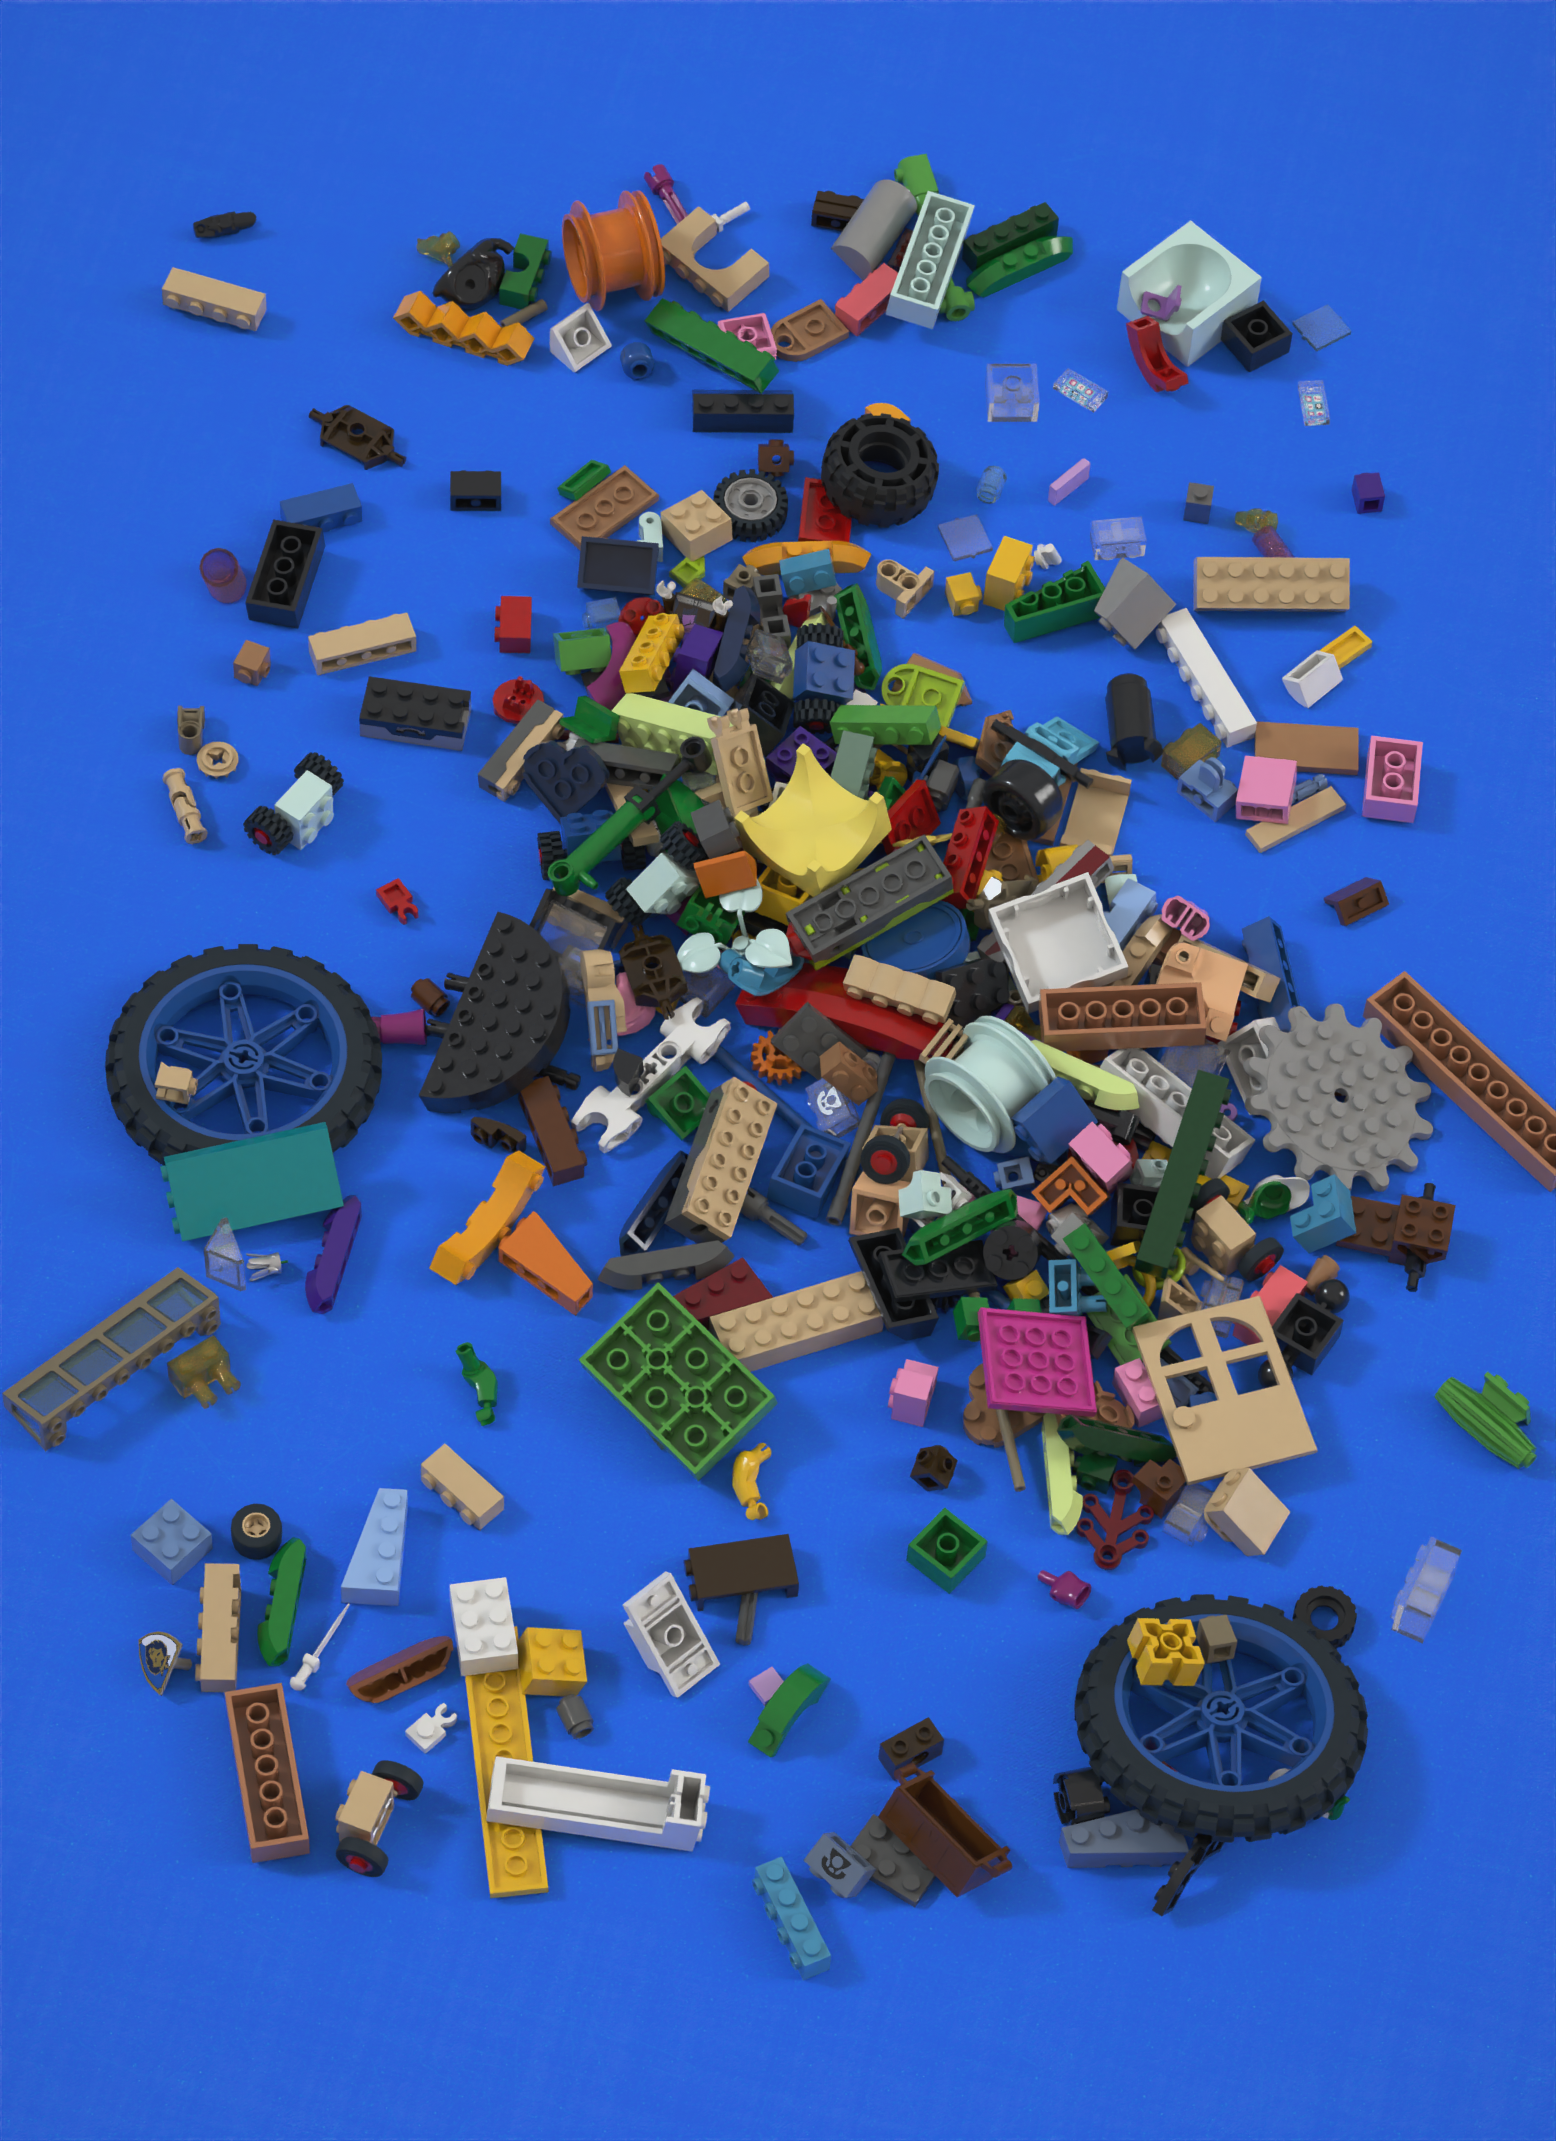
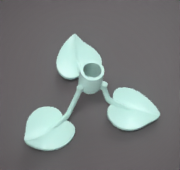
[677,879,792,973]

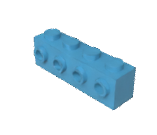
[752,1856,831,1981]

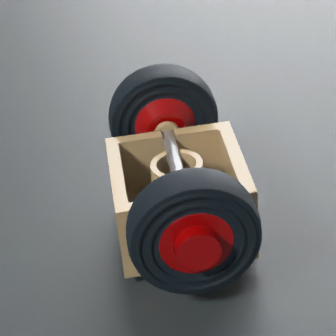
[860,1098,929,1184]
[1189,1178,1284,1281]
[335,1760,424,1877]

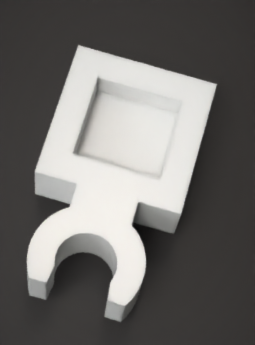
[405,1703,457,1754]

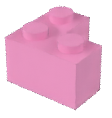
[888,1359,939,1427]

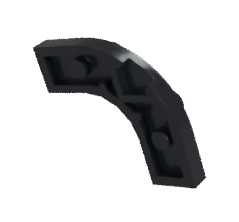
[1152,1834,1225,1917]

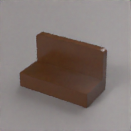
[1324,877,1389,926]

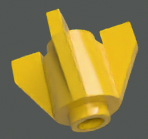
[869,749,908,790]

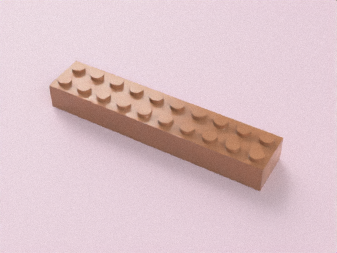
[1363,971,1556,1192]

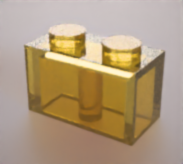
[1161,723,1222,780]

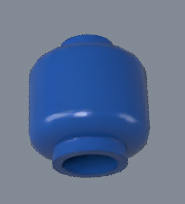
[620,342,654,379]

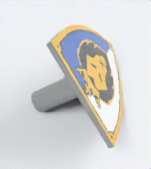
[138,1631,192,1696]

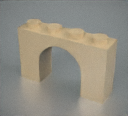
[661,206,770,312]

